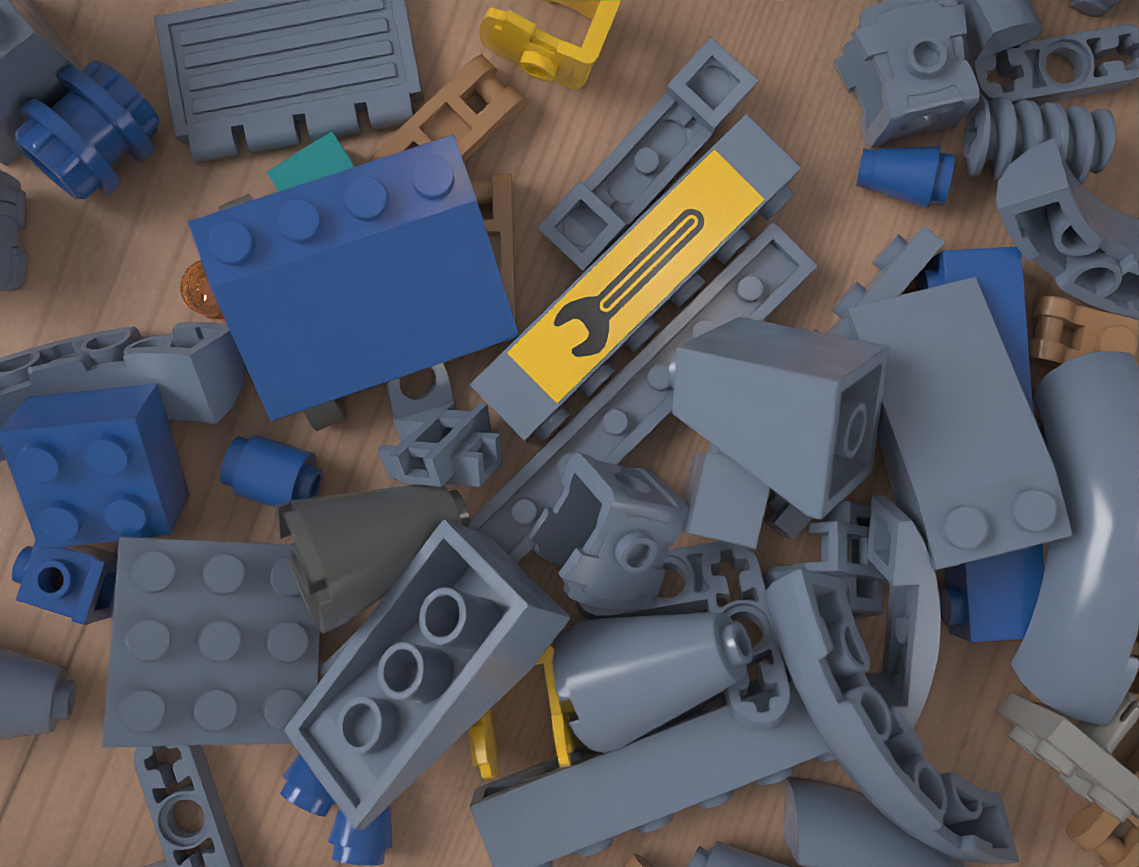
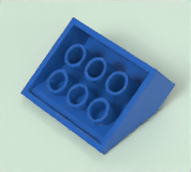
[187,135,519,421]

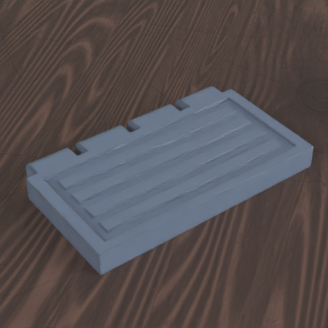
[154,0,424,163]

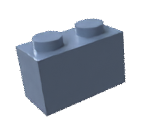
[682,445,770,549]

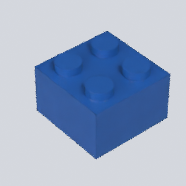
[0,383,189,549]

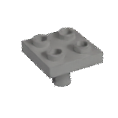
[995,691,1139,823]

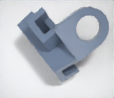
[377,363,502,487]
[762,501,890,619]

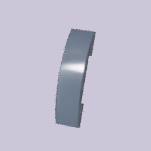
[537,37,758,272]
[864,495,941,729]

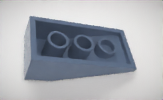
[845,277,1073,570]
[283,519,571,830]

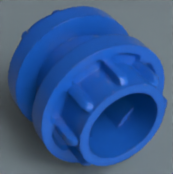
[15,61,159,200]

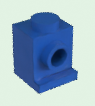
[12,540,118,625]

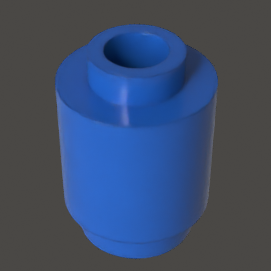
[220,435,323,507]

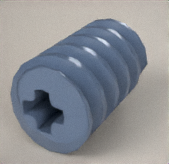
[963,95,1116,184]

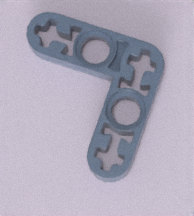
[962,25,1139,105]
[576,541,790,731]
[134,745,242,867]

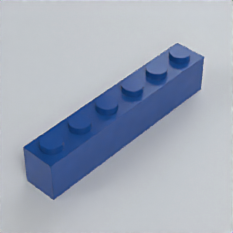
[916,246,1045,642]

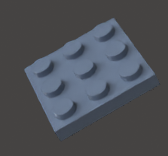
[102,537,320,747]

